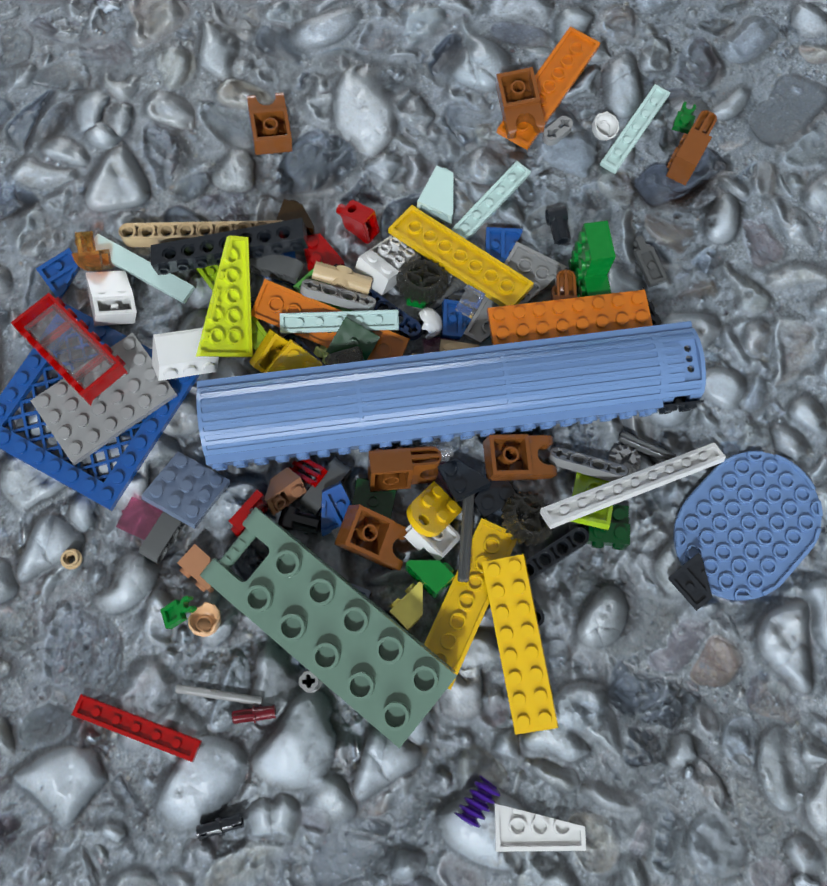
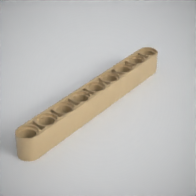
[118,220,282,248]

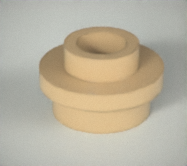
[60,549,83,570]

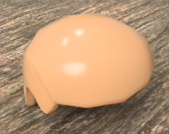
[188,602,221,637]

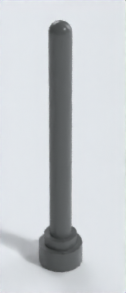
[399,276,467,337]

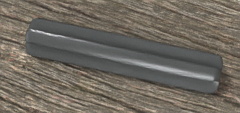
[618,431,677,462]

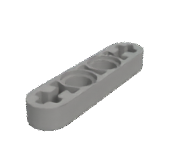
[300,279,376,311]
[549,447,628,482]

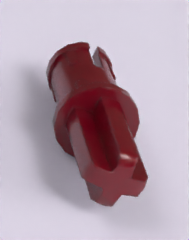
[232,704,276,724]

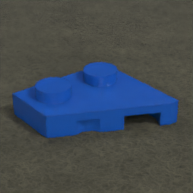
[36,248,82,299]

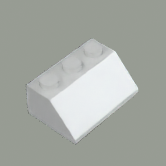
[152,328,219,381]

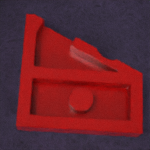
[304,233,345,272]

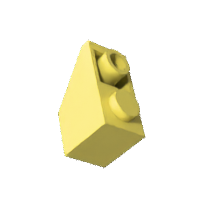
[389,581,423,631]

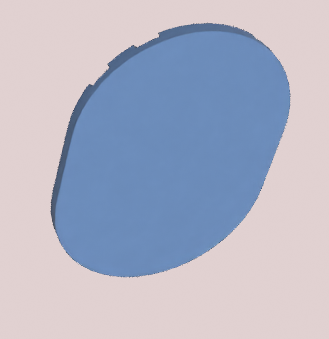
[673,451,823,601]

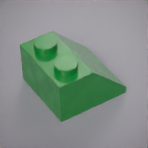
[405,560,455,599]

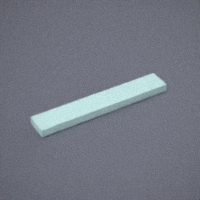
[600,84,670,174]
[451,161,531,240]
[87,234,195,304]
[280,310,399,334]

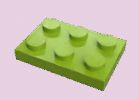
[571,472,613,530]

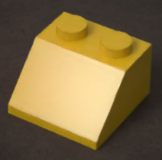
[249,329,289,373]

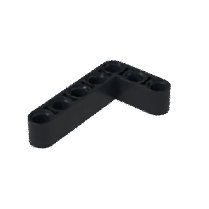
[526,527,589,626]

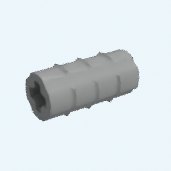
[299,670,323,693]

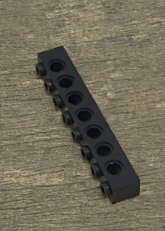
[151,218,308,275]

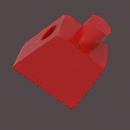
[336,200,380,244]

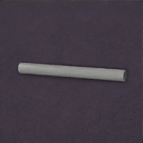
[175,684,263,706]

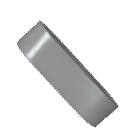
[542,116,573,146]

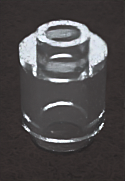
[425,441,453,462]

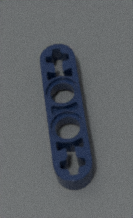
[361,289,422,340]

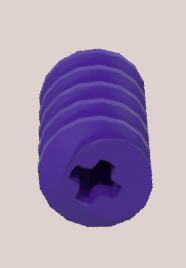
[454,775,501,828]

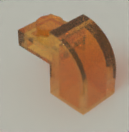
[72,231,112,271]

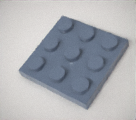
[142,451,230,529]

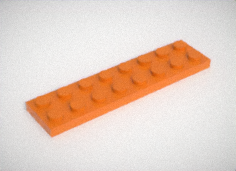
[496,26,601,150]
[251,279,410,360]
[487,290,653,345]

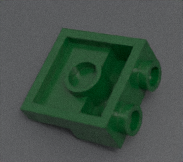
[586,505,630,550]

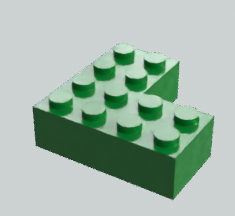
[568,220,616,297]

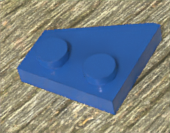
[485,227,523,263]
[441,299,480,340]
[321,481,352,536]

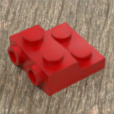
[228,490,268,537]

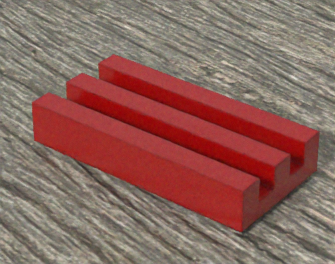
[289,459,328,487]

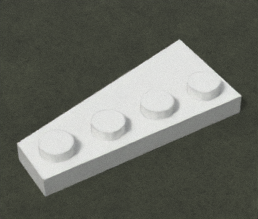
[494,803,586,852]

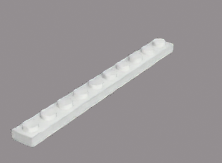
[540,443,726,529]

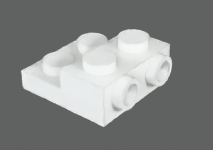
[404,519,460,560]

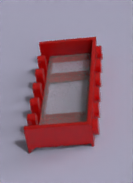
[11,293,128,406]

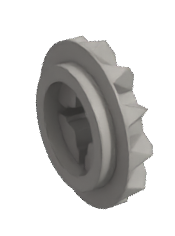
[608,444,641,475]

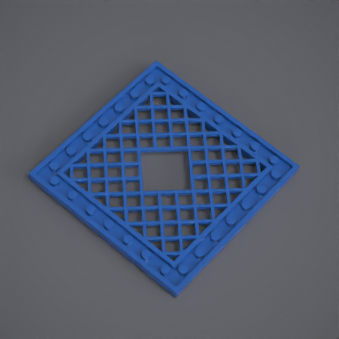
[0,303,199,511]

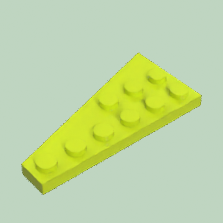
[196,235,253,357]

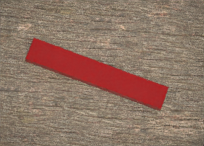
[71,694,202,762]

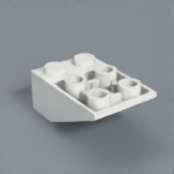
[353,235,421,296]
[85,271,137,326]

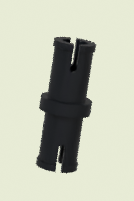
[196,813,244,840]

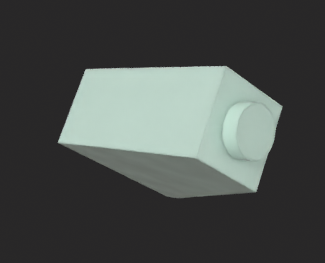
[417,165,453,226]

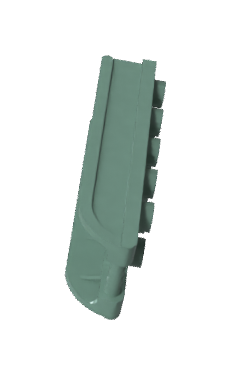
[200,507,457,749]

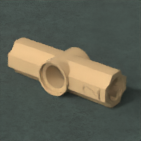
[311,261,373,295]

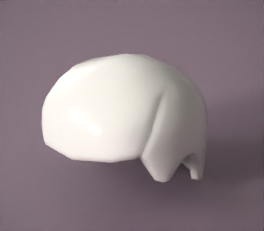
[592,111,619,141]
[419,307,442,340]

